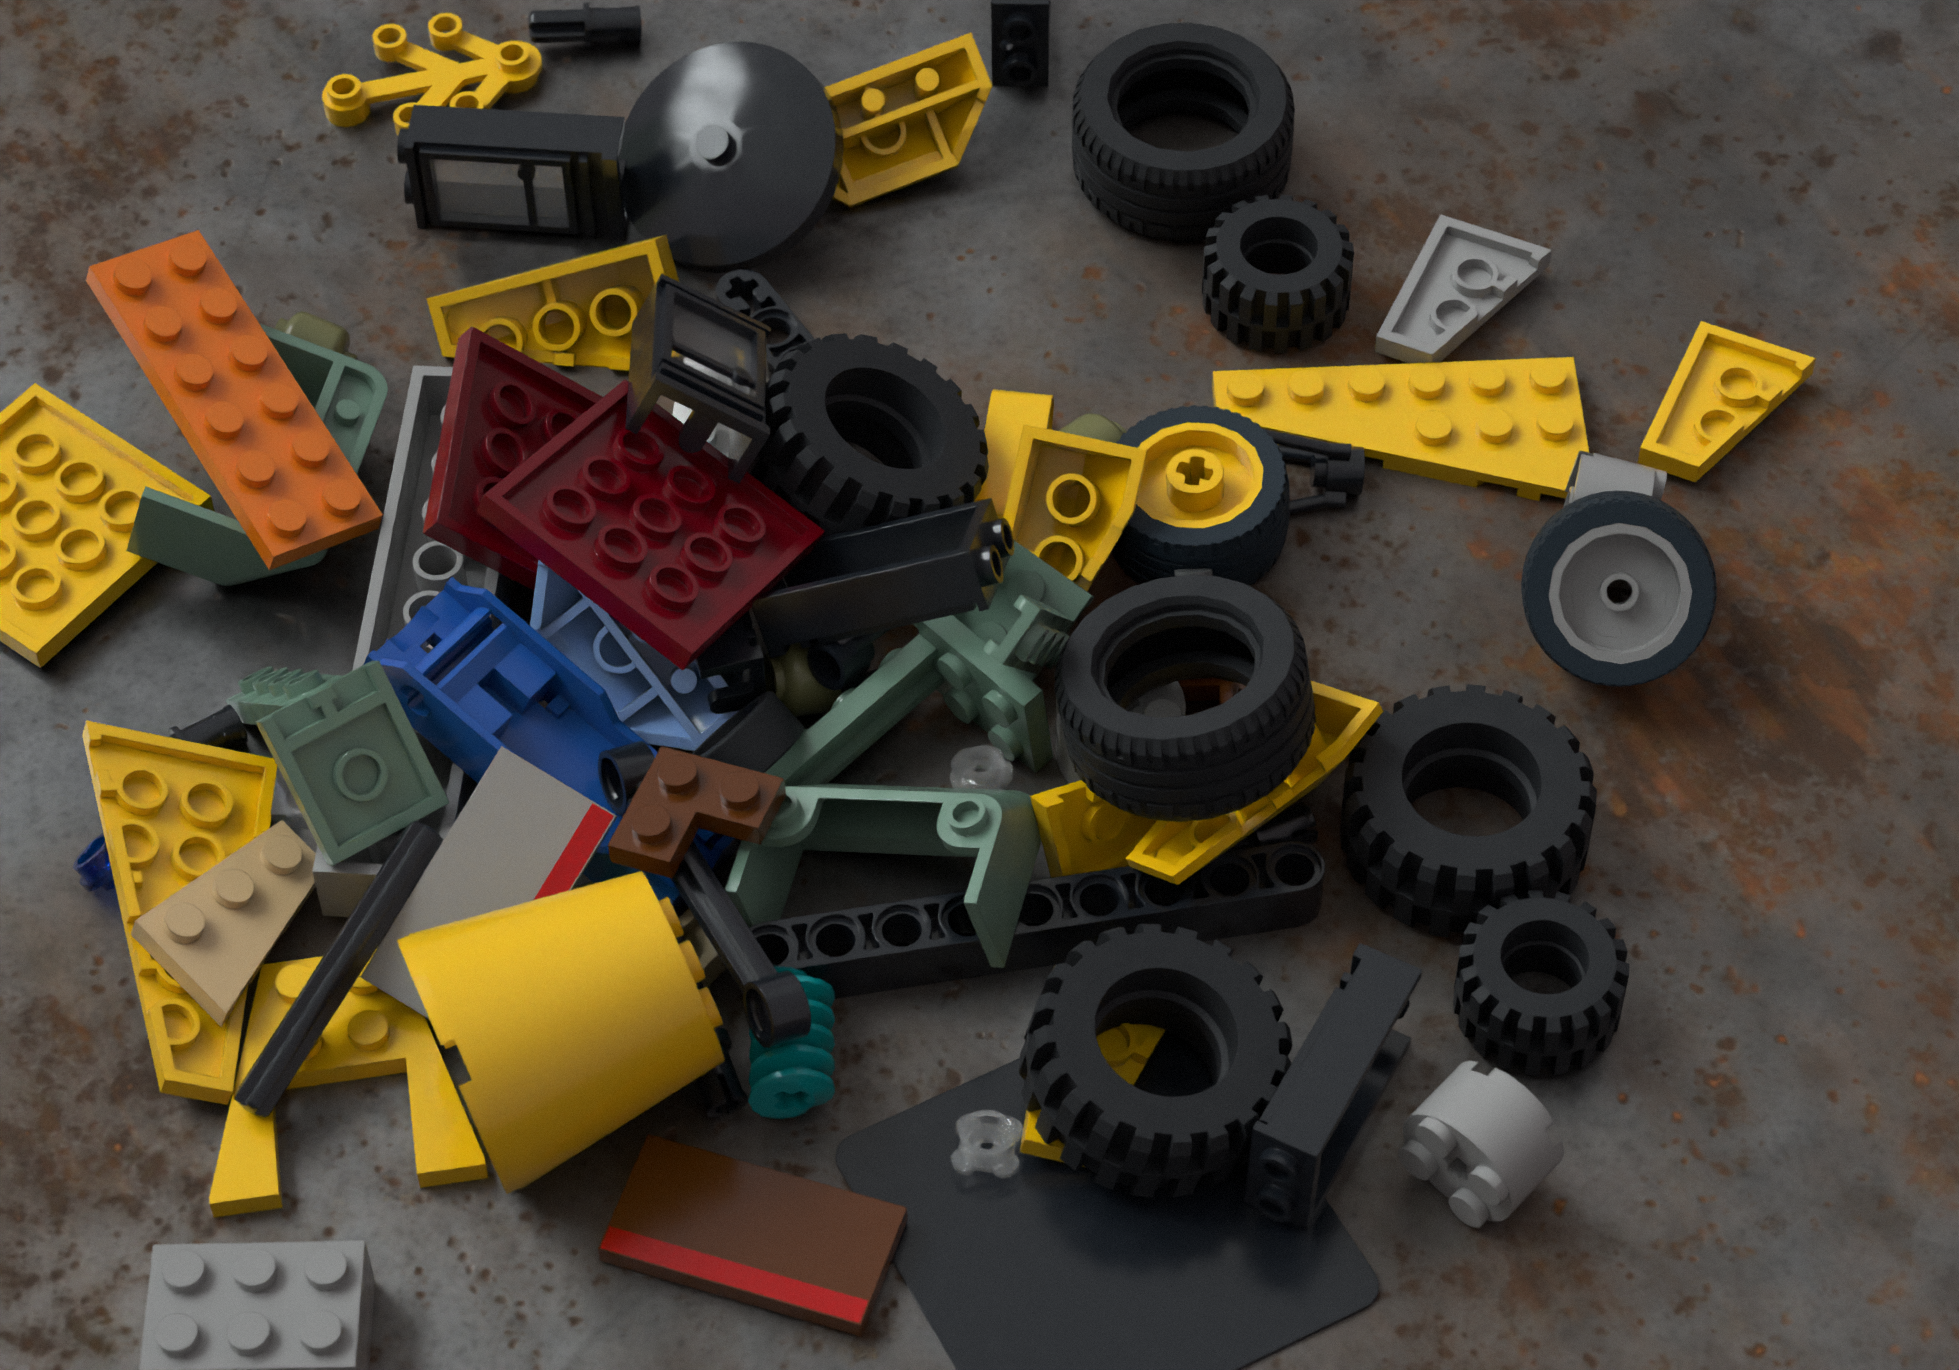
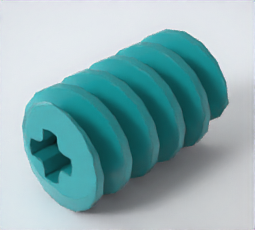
[748,966,835,1119]

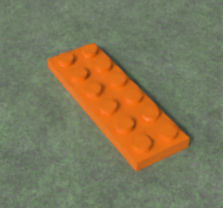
[86,230,383,570]

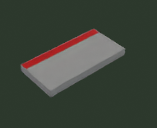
[360,746,618,1019]

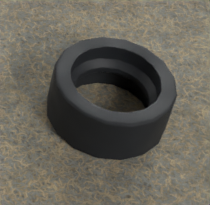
[692,691,804,773]

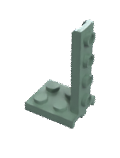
[912,540,1094,682]
[765,615,1054,787]
[225,660,450,865]

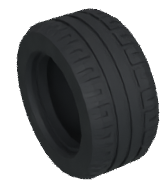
[1072,23,1295,241]
[1054,575,1316,822]

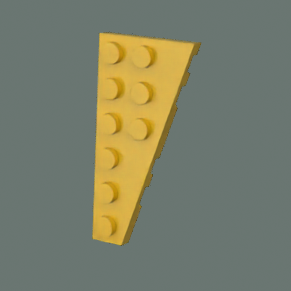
[1212,357,1589,501]
[82,720,278,1105]

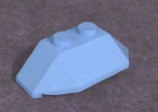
[530,560,739,751]

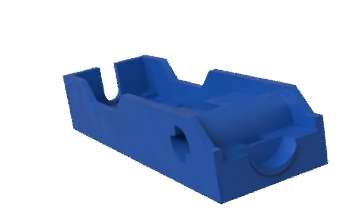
[364,577,741,912]

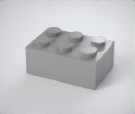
[139,1240,375,1370]

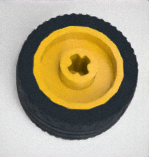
[1111,405,1290,585]

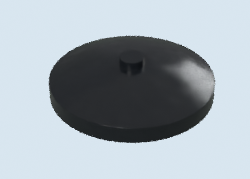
[619,42,844,273]

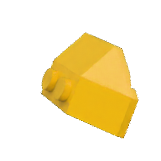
[825,32,992,208]

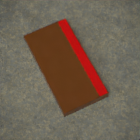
[598,1134,908,1337]

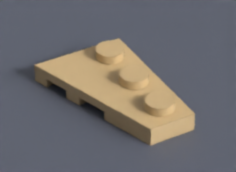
[131,820,316,1027]

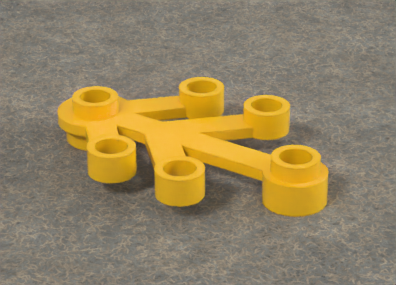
[322,13,542,136]

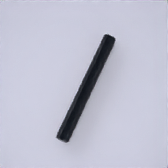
[234,821,443,1118]

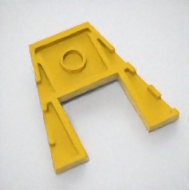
[209,949,488,1218]

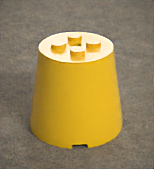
[397,871,724,1194]

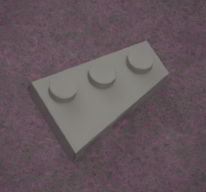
[1375,214,1552,363]

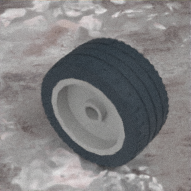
[1521,490,1717,687]

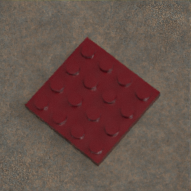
[423,326,603,590]
[476,380,825,670]

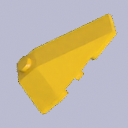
[427,235,683,371]
[1003,424,1148,591]
[1125,681,1383,885]

